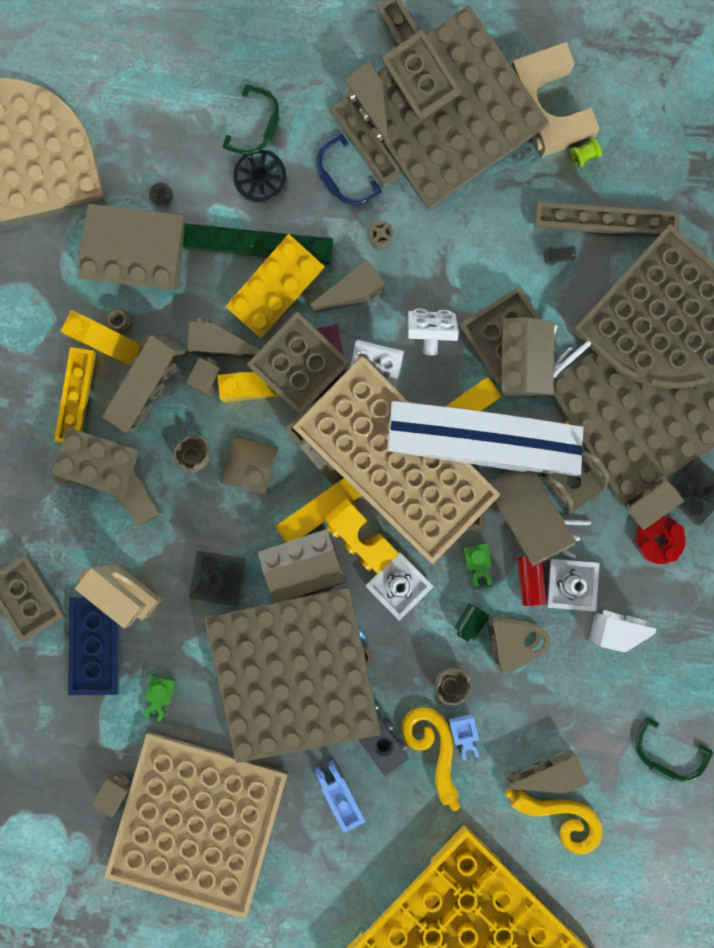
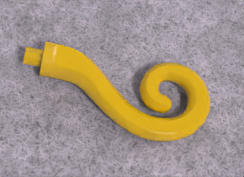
[401,707,461,812]
[505,788,602,854]

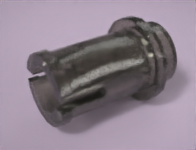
[543,245,576,266]

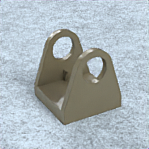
[539,450,610,515]
[487,616,550,673]

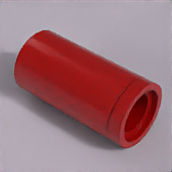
[517,556,546,606]

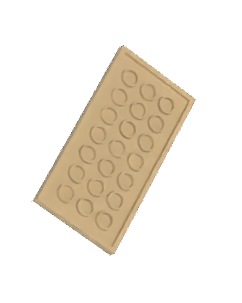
[293,356,501,564]

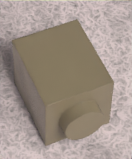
[186,357,224,397]
[91,773,131,818]

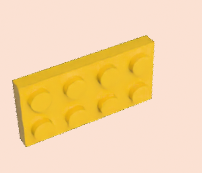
[225,234,325,339]

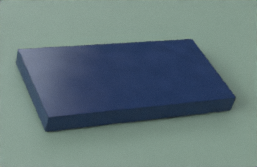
[68,597,120,695]

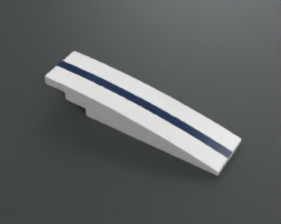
[387,401,583,476]

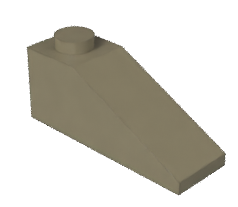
[310,260,385,313]
[187,318,260,358]

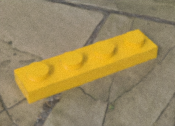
[54,347,96,443]

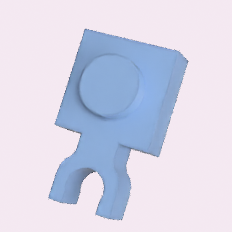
[449,714,479,760]

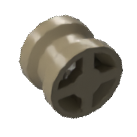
[369,221,393,250]

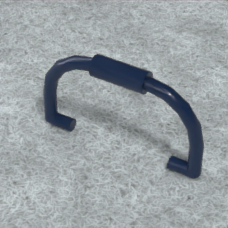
[316,133,382,205]

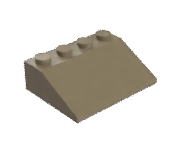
[78,204,185,290]

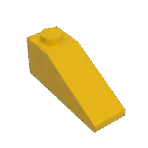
[60,310,141,365]
[218,372,280,403]

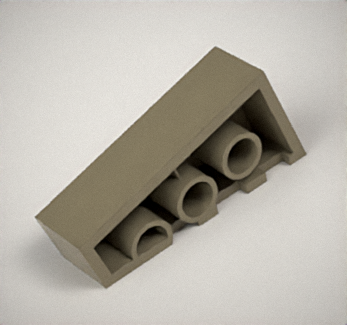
[102,334,189,433]

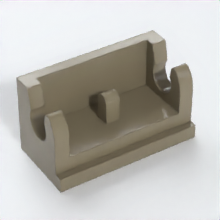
[625,474,684,530]

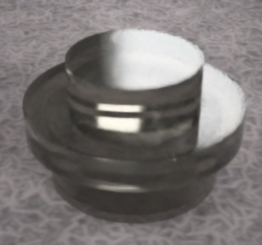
[149,183,173,207]

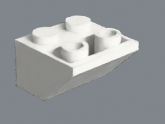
[588,610,656,652]

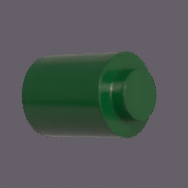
[454,603,490,642]

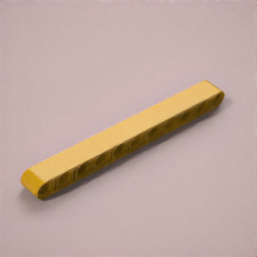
[275,377,502,543]

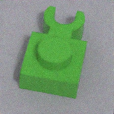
[463,543,492,587]
[145,675,176,722]

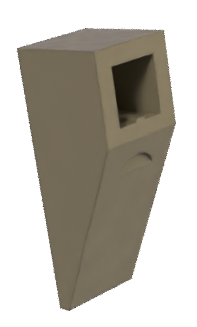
[345,62,391,146]
[505,750,589,794]

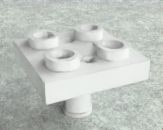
[407,309,459,355]
[350,340,405,389]
[365,552,434,621]
[546,559,599,612]

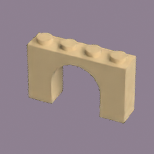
[511,42,600,158]
[75,564,162,628]

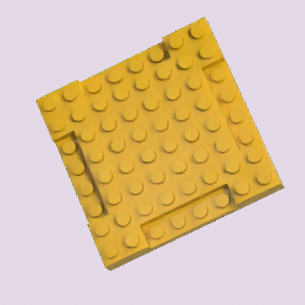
[346,824,589,948]

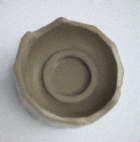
[174,435,211,472]
[434,667,472,705]

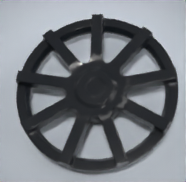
[233,150,287,203]

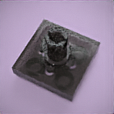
[671,457,714,525]
[189,550,246,607]

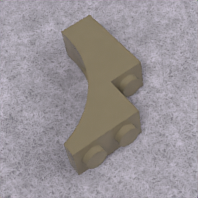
[51,466,163,526]

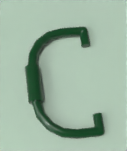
[222,83,280,155]
[636,717,713,782]

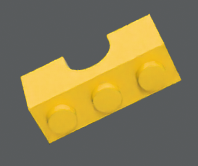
[325,498,399,574]

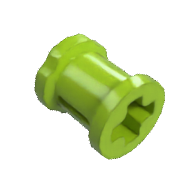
[570,137,602,168]

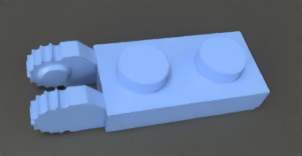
[314,760,366,833]

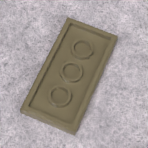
[488,470,577,567]

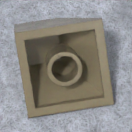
[220,436,279,494]

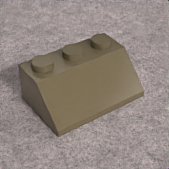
[502,318,555,396]
[258,529,346,603]

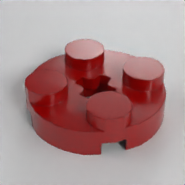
[635,516,686,564]

